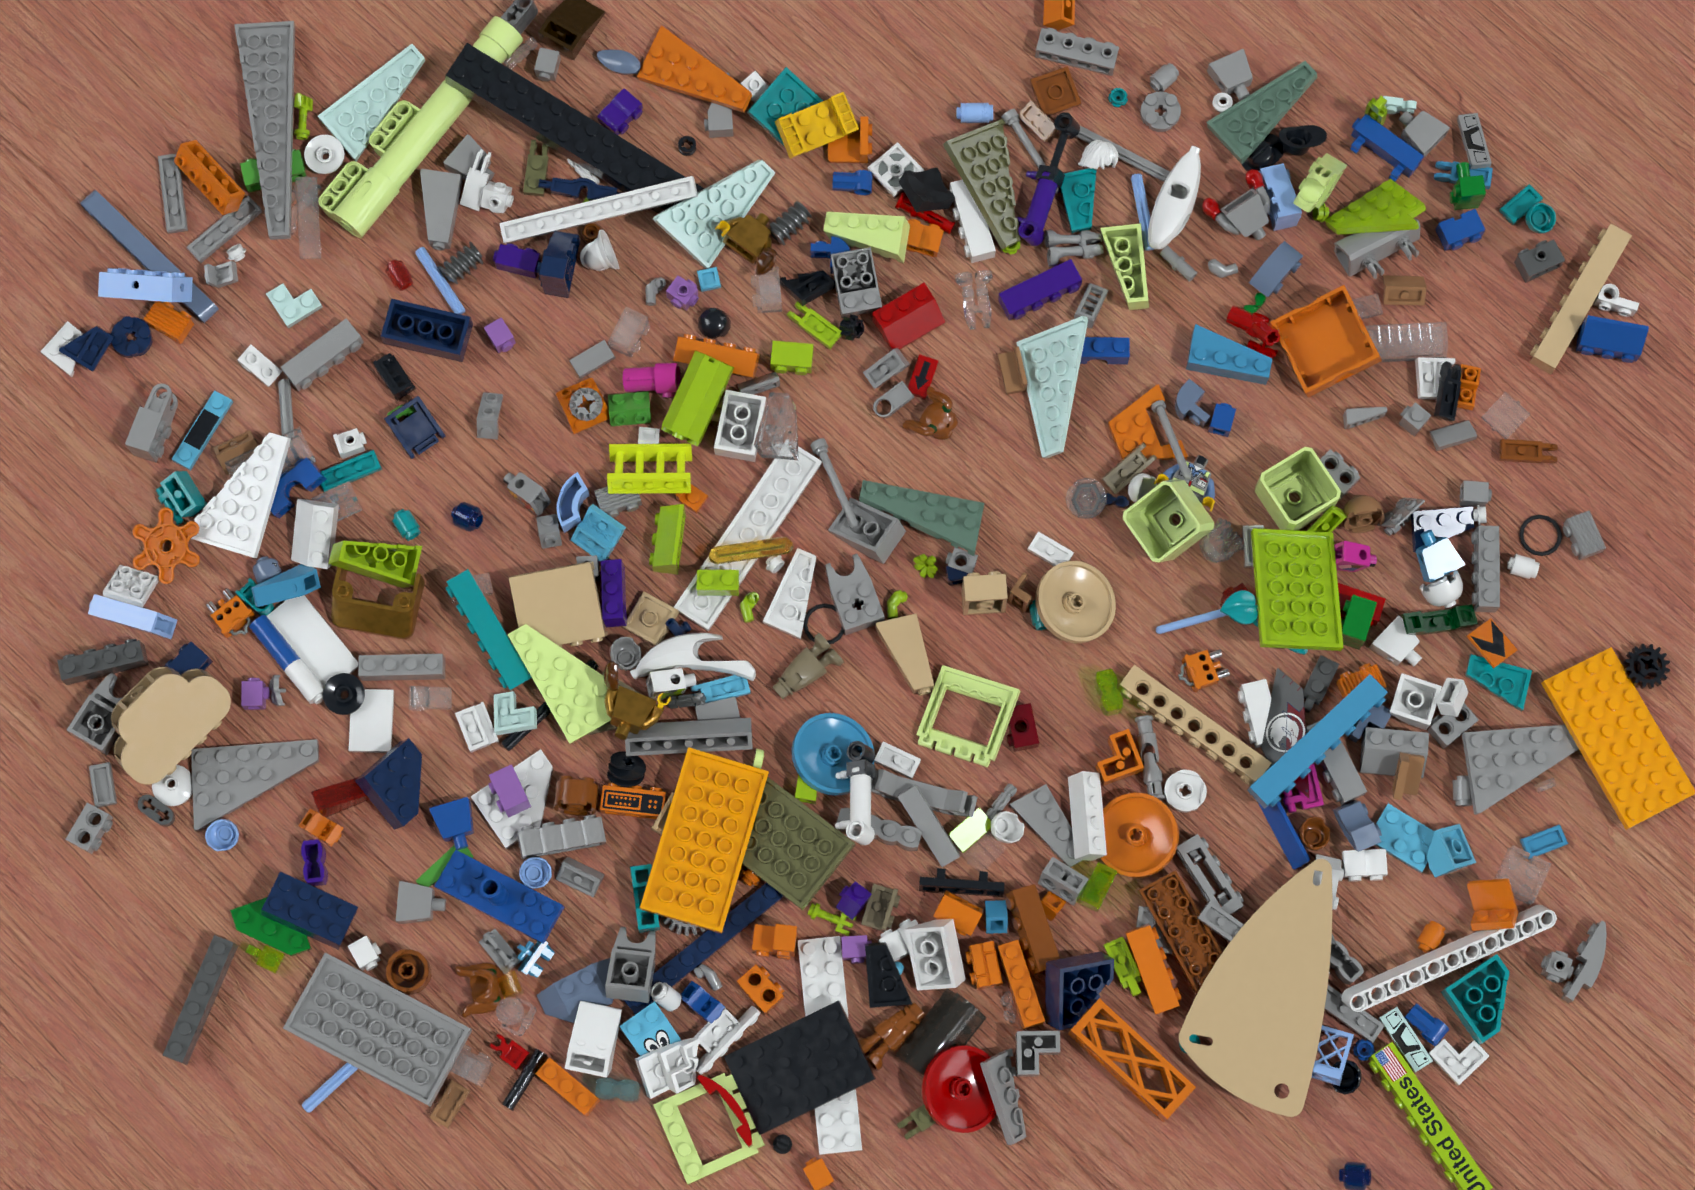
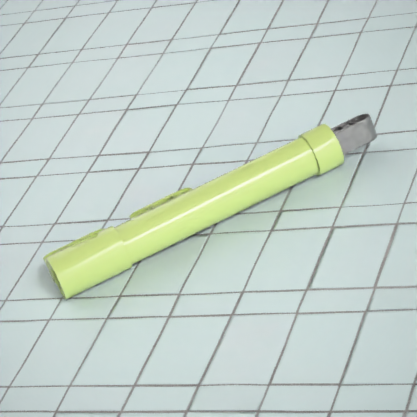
[318,0,538,239]

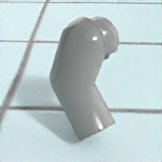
[1208,259,1238,278]
[694,964,723,991]

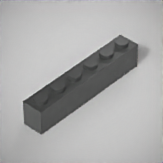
[163,935,238,1065]

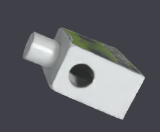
[646,668,696,700]

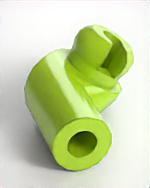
[740,592,759,623]

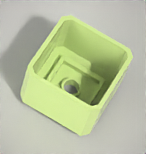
[1255,447,1341,531]
[1123,479,1214,562]

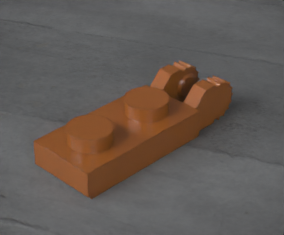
[1499,439,1558,464]

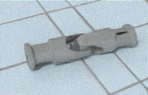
[1134,715,1165,800]

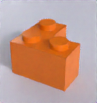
[1095,729,1144,786]
[752,924,798,960]

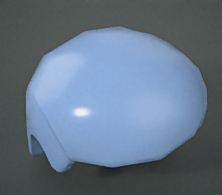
[205,819,239,851]
[519,857,552,889]

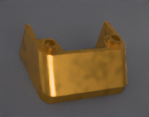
[331,567,425,640]

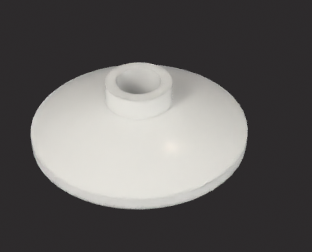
[304,135,345,174]
[152,765,193,806]

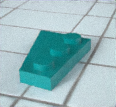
[1060,168,1097,233]
[1465,654,1532,712]

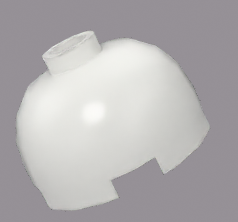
[1419,570,1463,608]

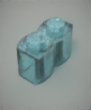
[595,1078,641,1103]

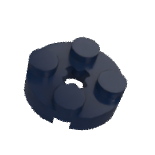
[111,316,153,358]

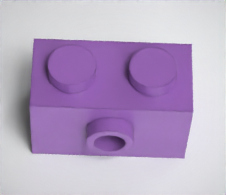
[488,764,531,818]

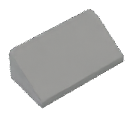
[737,372,780,395]
[1430,420,1477,451]
[695,697,740,721]
[556,857,605,897]

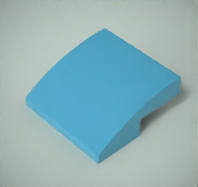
[571,504,626,562]

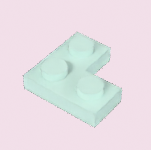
[266,283,323,328]
[494,691,537,735]

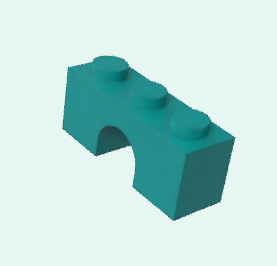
[630,864,660,933]

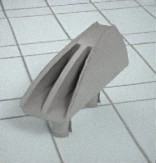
[1334,219,1421,279]

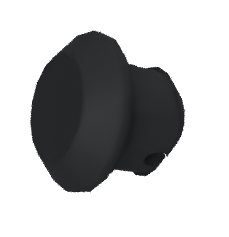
[773,1135,792,1154]

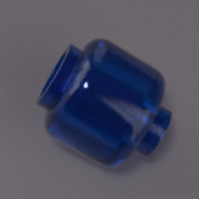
[451,502,483,532]
[1339,1162,1371,1190]

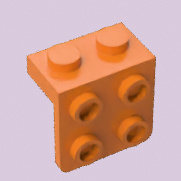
[828,116,872,163]
[556,378,610,434]

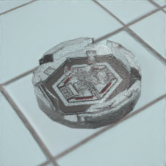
[1066,478,1107,519]

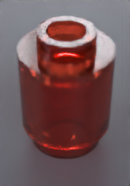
[385,259,413,291]

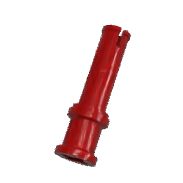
[895,192,955,234]

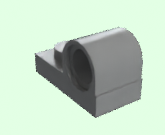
[863,348,910,389]

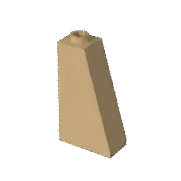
[876,614,934,695]

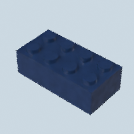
[381,298,473,362]
[261,872,358,950]

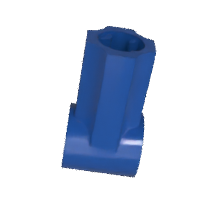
[832,170,873,195]
[1404,1003,1449,1046]

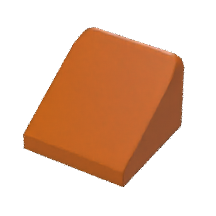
[1041,891,1067,921]

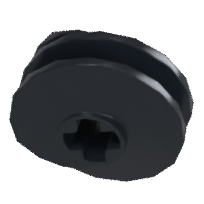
[607,751,646,787]

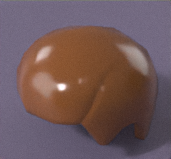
[1298,816,1330,851]

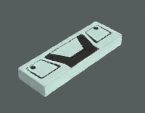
[1378,1007,1433,1073]

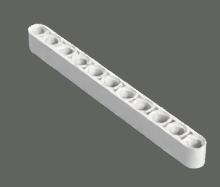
[1341,905,1557,1012]

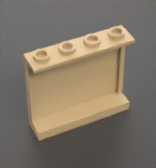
[509,561,608,648]

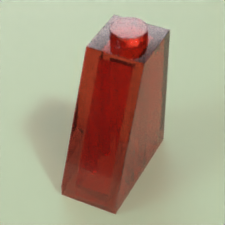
[311,777,370,818]

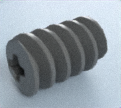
[768,201,812,246]
[438,242,484,285]

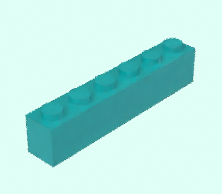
[445,569,532,690]

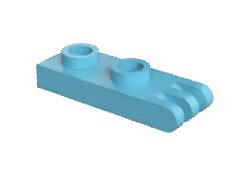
[691,675,751,706]

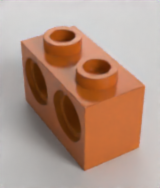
[737,964,784,1015]

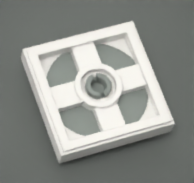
[868,142,924,198]

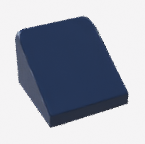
[945,566,969,586]

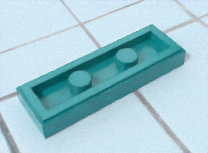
[321,450,382,493]

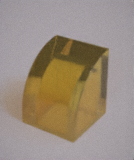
[498,970,524,1001]

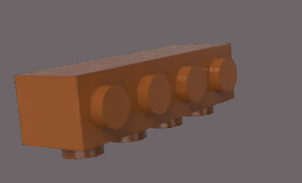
[1005,884,1060,975]

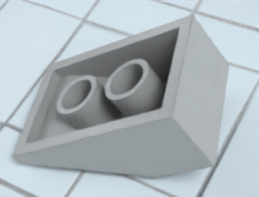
[828,498,906,564]

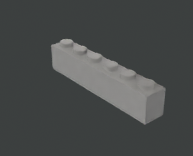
[625,718,753,756]

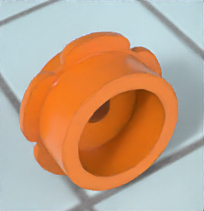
[742,869,761,886]

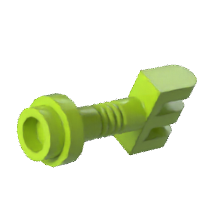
[294,93,313,140]
[807,903,856,936]

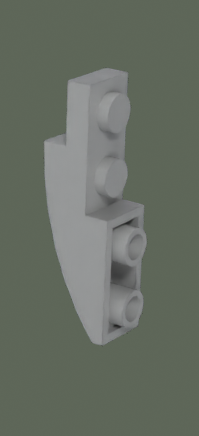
[1561,921,1607,1003]

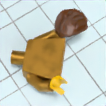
[715,213,777,276]
[604,661,671,740]

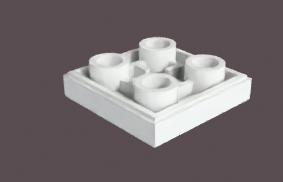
[103,565,159,608]

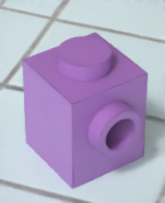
[241,678,270,710]
[841,935,872,963]

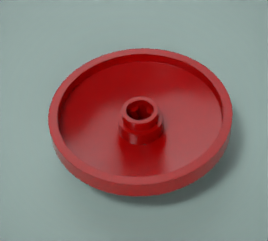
[922,1046,996,1133]

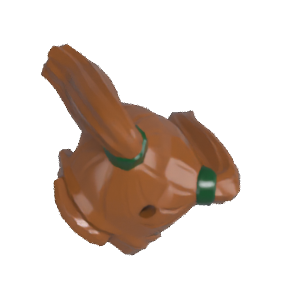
[903,387,958,440]
[455,963,502,1018]

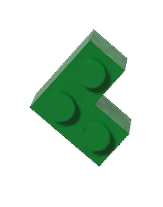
[1341,595,1377,650]

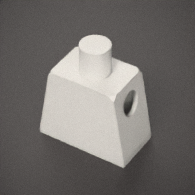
[1369,615,1422,667]

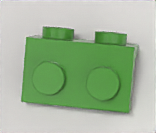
[608,391,651,426]

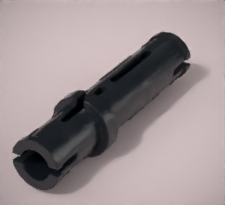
[502,1048,547,1111]

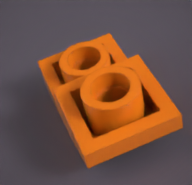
[1457,364,1481,411]

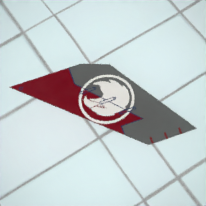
[1260,668,1310,799]

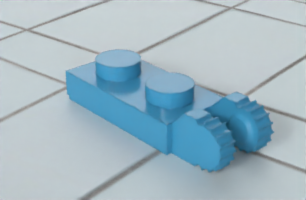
[1434,161,1493,189]

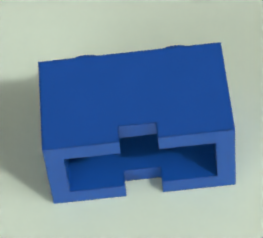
[1435,209,1485,251]

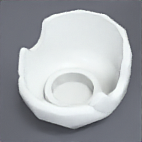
[1128,473,1157,502]
[991,811,1025,844]

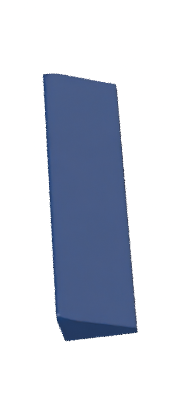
[1257,801,1310,870]

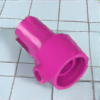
[622,363,681,398]

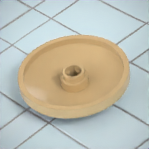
[1036,561,1116,643]

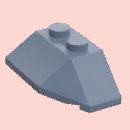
[536,958,614,1023]

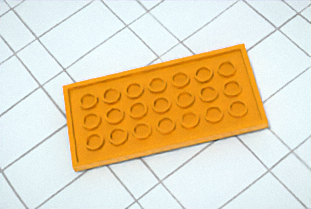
[1541,647,1695,830]
[640,747,769,933]

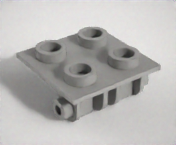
[1377,498,1425,536]

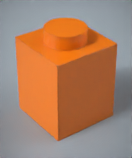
[803,1157,834,1190]

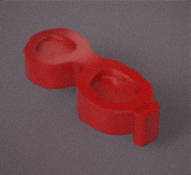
[1247,339,1278,358]

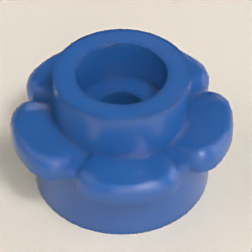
[1353,1039,1375,1061]

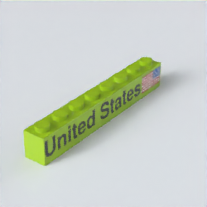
[1368,1042,1493,1190]

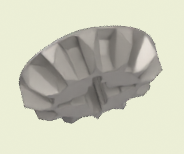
[569,388,603,421]

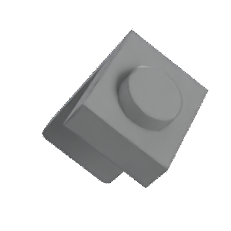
[476,392,503,440]

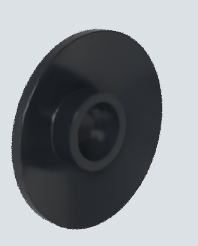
[323,673,365,715]

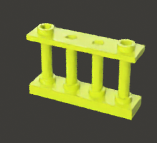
[607,444,692,494]

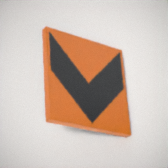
[1466,618,1517,669]

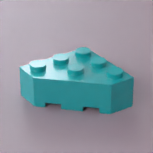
[1441,954,1510,1045]

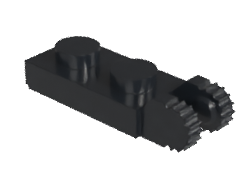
[1434,361,1462,422]

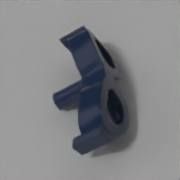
[1100,493,1129,508]

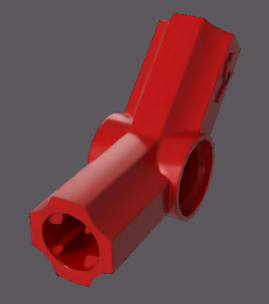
[1226,305,1281,346]

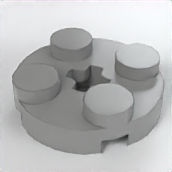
[1140,91,1181,132]

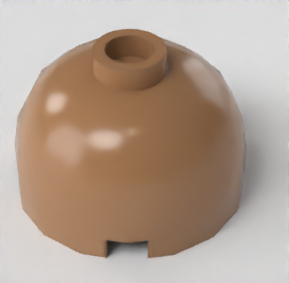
[1343,495,1385,533]

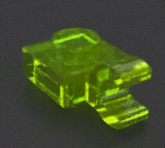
[245,944,285,974]

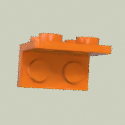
[1467,878,1518,931]

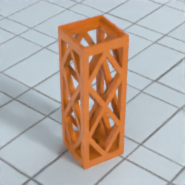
[1068,998,1196,1122]

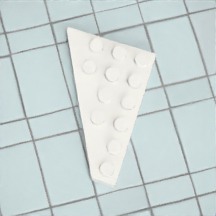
[191,432,291,558]

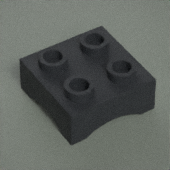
[899,168,955,212]

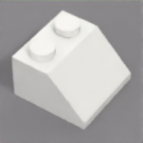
[1389,673,1442,730]

